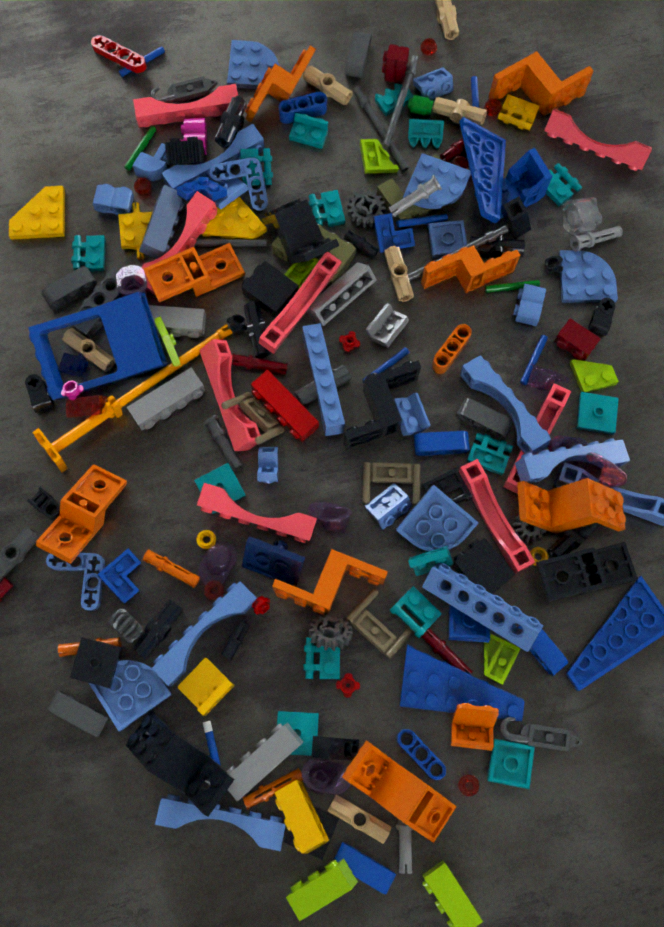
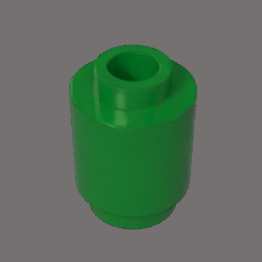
[408,95,434,116]

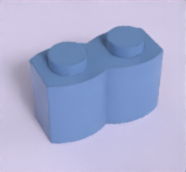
[93,184,134,215]
[513,284,546,326]

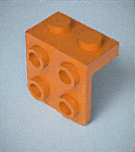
[451,703,499,751]

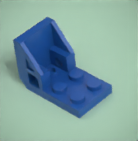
[474,148,553,223]

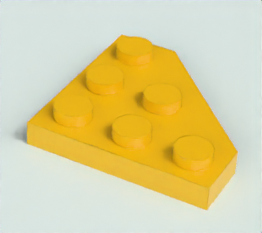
[9,186,65,240]
[202,197,267,239]

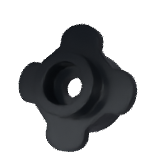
[545,256,563,274]
[227,314,247,332]

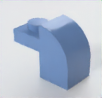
[133,143,168,181]
[257,447,278,483]

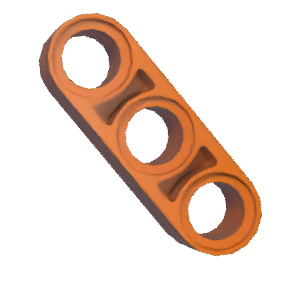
[432,324,472,374]

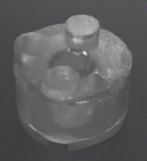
[562,197,602,236]

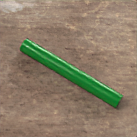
[124,126,157,171]
[485,280,540,293]

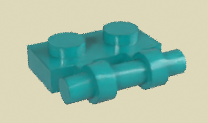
[240,148,273,186]
[546,163,582,207]
[308,190,346,227]
[71,235,106,272]
[466,433,513,476]
[303,637,340,679]

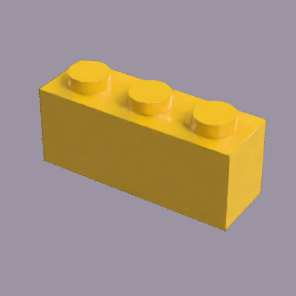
[274,780,329,854]

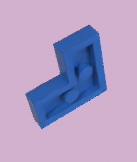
[176,177,227,201]
[373,213,415,253]
[97,548,141,604]

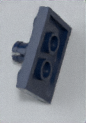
[242,536,305,587]

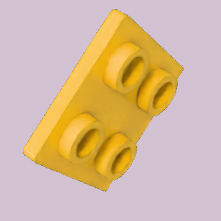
[178,658,235,716]

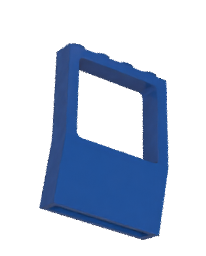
[28,292,168,400]

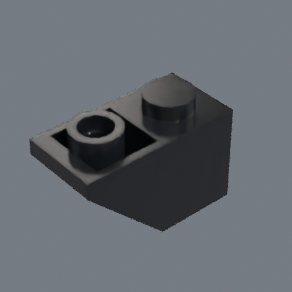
[501,196,532,239]
[311,736,359,761]

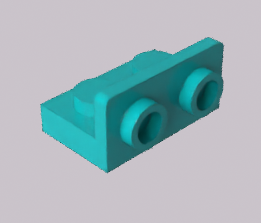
[289,113,328,149]
[408,546,453,576]

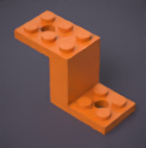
[489,51,594,116]
[517,478,626,534]
[272,549,388,615]
[342,740,457,843]

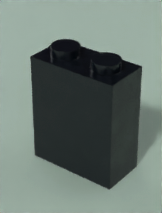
[242,261,299,318]
[452,538,516,594]

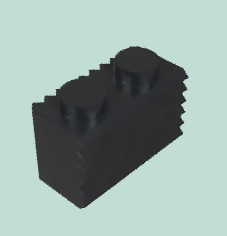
[165,137,205,166]

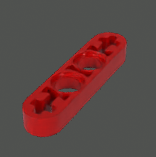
[91,35,147,73]

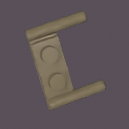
[221,392,285,444]
[362,462,420,506]
[346,589,414,659]

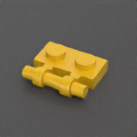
[498,94,540,131]

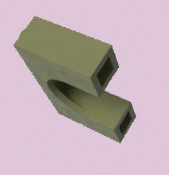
[376,154,441,223]
[272,224,356,287]

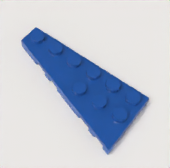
[459,117,506,223]
[566,576,664,691]
[400,644,525,722]

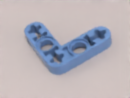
[210,158,268,211]
[46,553,105,612]

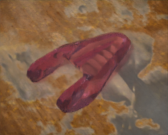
[579,452,627,488]

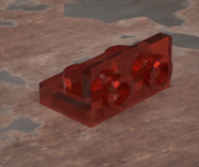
[65,395,109,418]

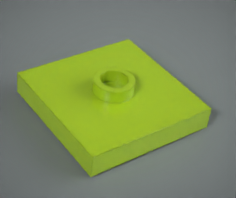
[154,316,181,367]

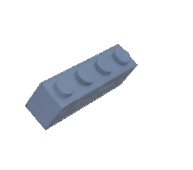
[139,185,184,259]

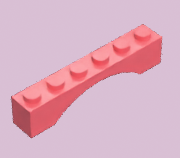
[133,84,238,128]
[544,108,652,171]
[133,191,218,296]
[259,252,342,354]
[199,339,260,451]
[503,383,571,494]
[459,459,535,573]
[197,483,317,543]

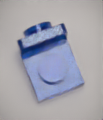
[58,353,88,377]

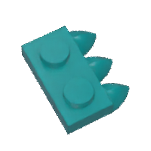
[375,83,414,116]
[408,119,444,149]

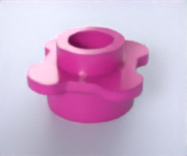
[61,381,84,400]

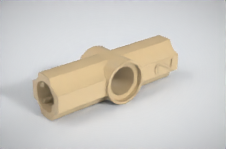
[435,0,459,40]
[303,65,353,105]
[433,97,487,125]
[384,246,414,302]
[62,328,115,372]
[328,794,392,844]

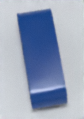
[278,92,327,124]
[414,431,470,456]
[517,625,568,676]
[396,729,446,780]
[333,842,397,895]

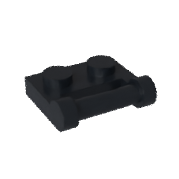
[422,468,472,504]

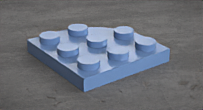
[227,40,279,89]
[403,153,471,209]
[558,250,618,303]
[396,485,479,551]
[89,660,172,732]

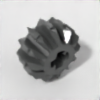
[512,516,546,545]
[109,608,143,643]

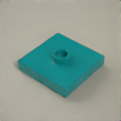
[576,392,619,435]
[194,463,246,515]
[277,711,319,756]
[487,739,535,789]

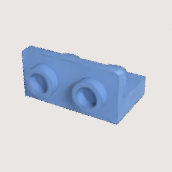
[413,67,454,100]
[394,393,430,436]
[365,483,412,529]

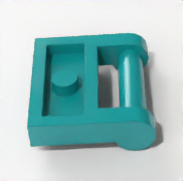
[389,586,442,639]

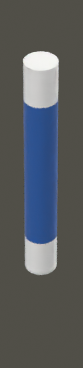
[203,721,221,766]

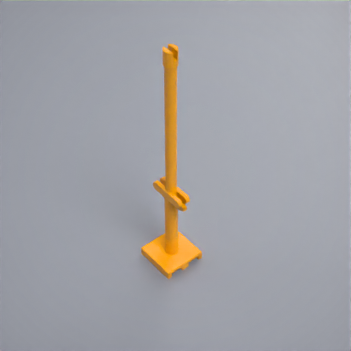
[32,324,232,473]

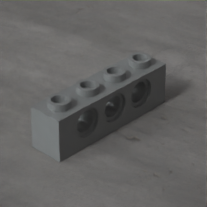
[71,267,135,340]

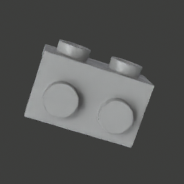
[366,303,409,348]

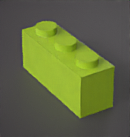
[286,859,358,921]
[422,860,483,927]

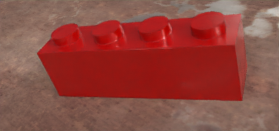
[251,369,319,442]

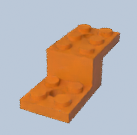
[245,45,316,123]
[143,243,245,303]
[421,245,521,293]
[36,464,127,564]

